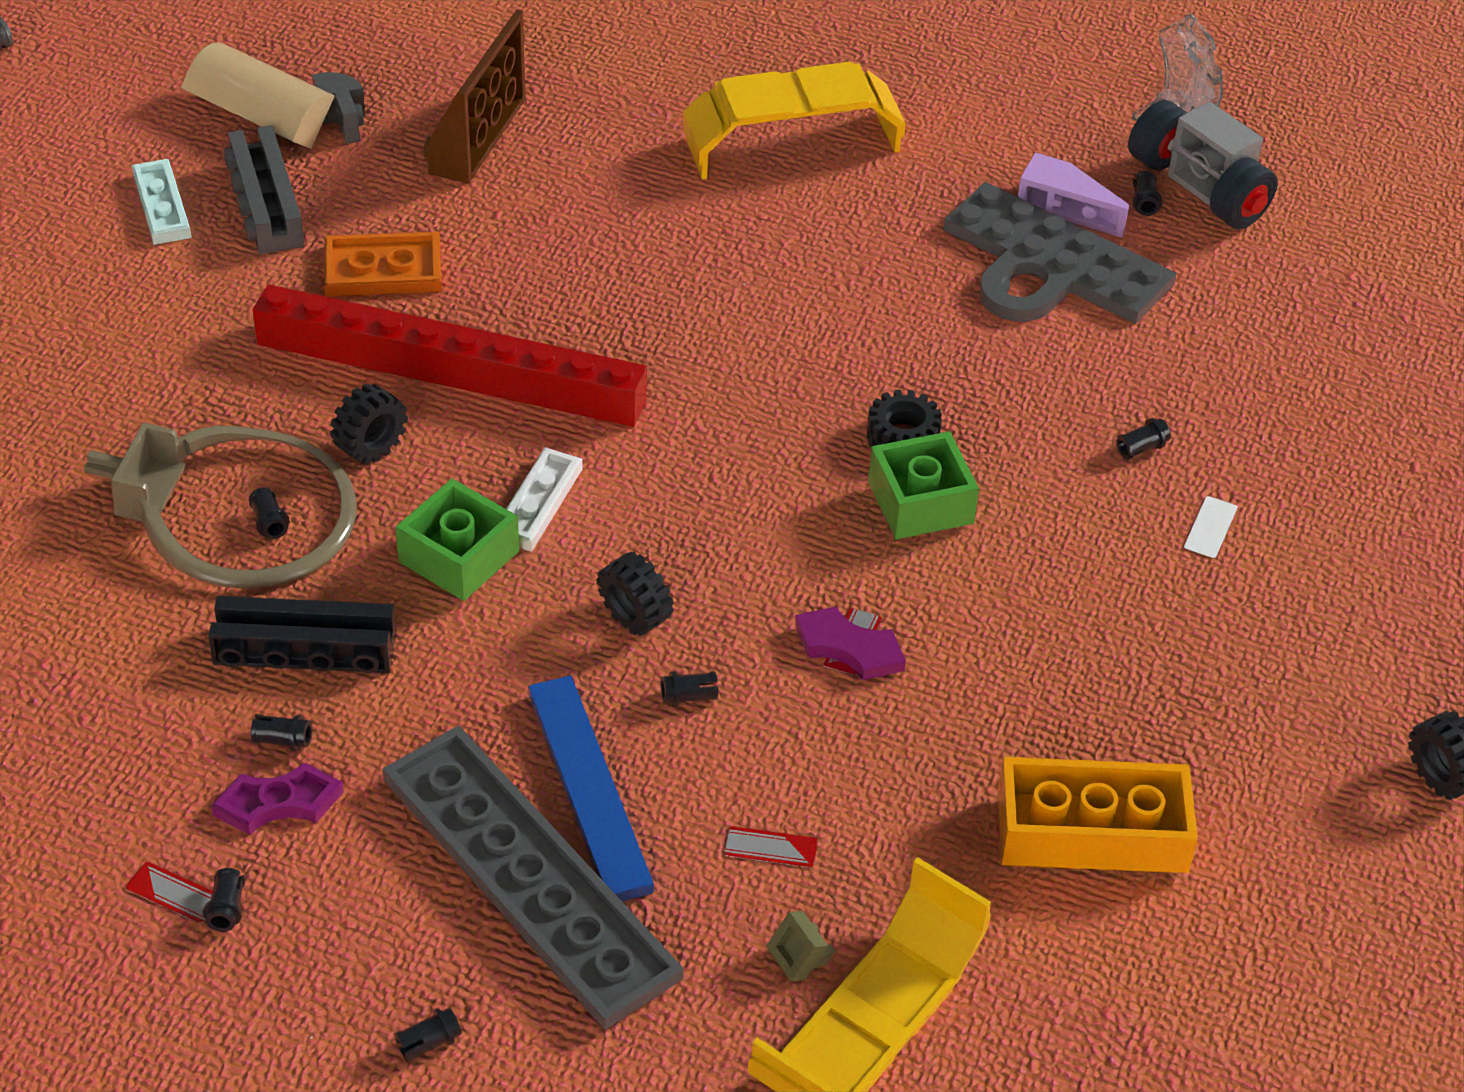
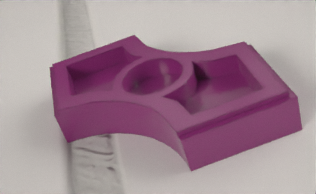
[795,606,906,680]
[211,763,344,835]

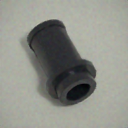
[1132,171,1162,216]
[1116,418,1171,460]
[248,487,290,539]
[660,671,719,707]
[251,714,313,751]
[203,868,246,932]
[394,1008,462,1063]

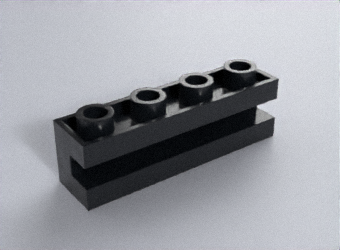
[208,596,397,673]

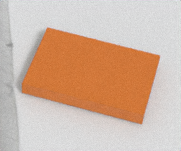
[324,232,442,297]

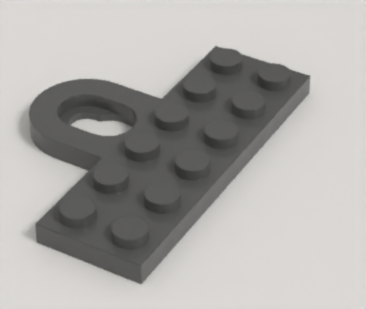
[943,182,1177,324]

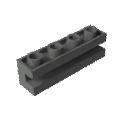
[224,125,304,254]

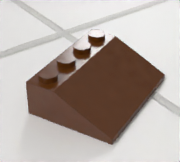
[423,10,526,184]

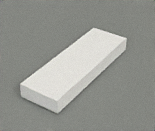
[506,447,583,552]

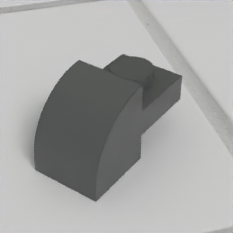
[312,72,366,144]

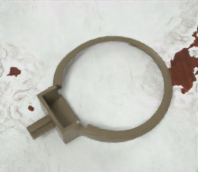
[84,422,357,588]

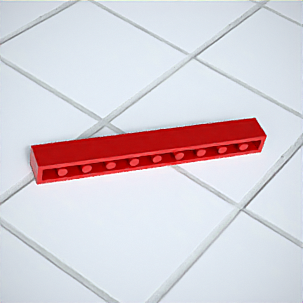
[252,284,647,427]

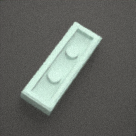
[132,159,191,245]

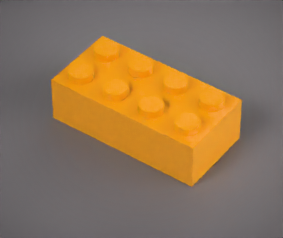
[998,757,1198,873]

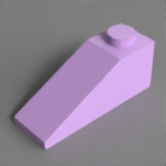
[1018,153,1129,238]

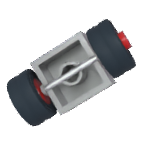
[1128,100,1278,229]

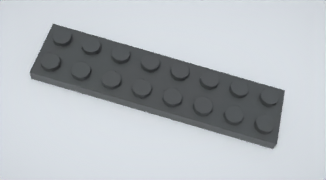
[382,725,684,1030]

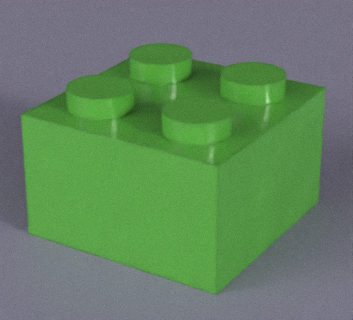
[868,431,979,540]
[395,478,519,601]

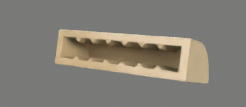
[181,42,335,149]

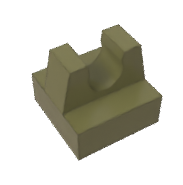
[766,911,836,981]

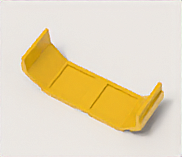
[683,62,906,180]
[748,857,991,1092]

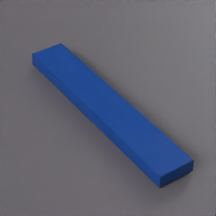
[528,675,654,901]

